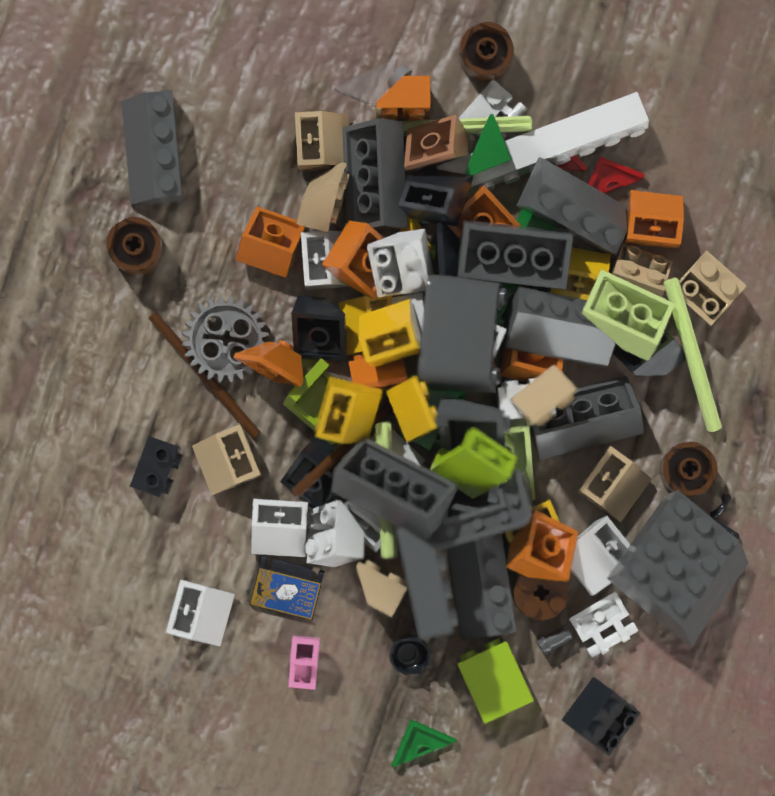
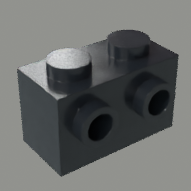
[130,436,183,499]

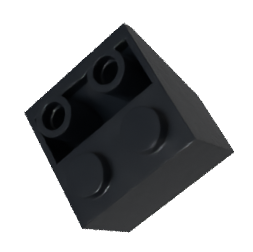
[398,167,474,227]
[561,677,641,756]

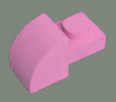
[288,635,320,690]

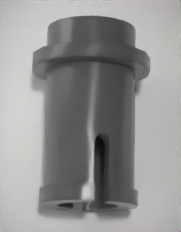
[536,625,573,656]

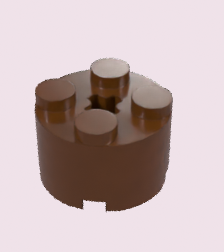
[459,22,514,81]
[106,217,163,275]
[659,442,718,497]
[512,574,569,620]

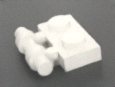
[459,80,527,139]
[568,591,638,658]

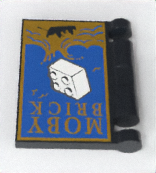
[250,555,325,621]

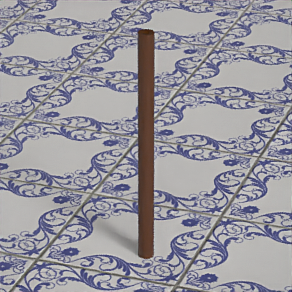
[148,312,261,439]
[290,400,394,499]

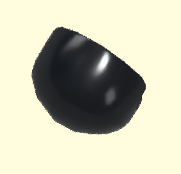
[389,634,431,675]

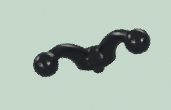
[710,493,740,540]

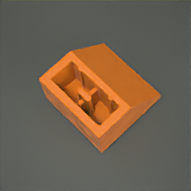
[376,76,430,121]
[624,190,684,249]

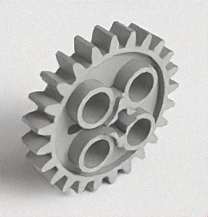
[181,296,269,383]

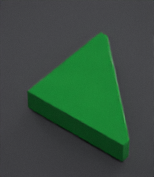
[464,114,511,176]
[391,719,457,767]

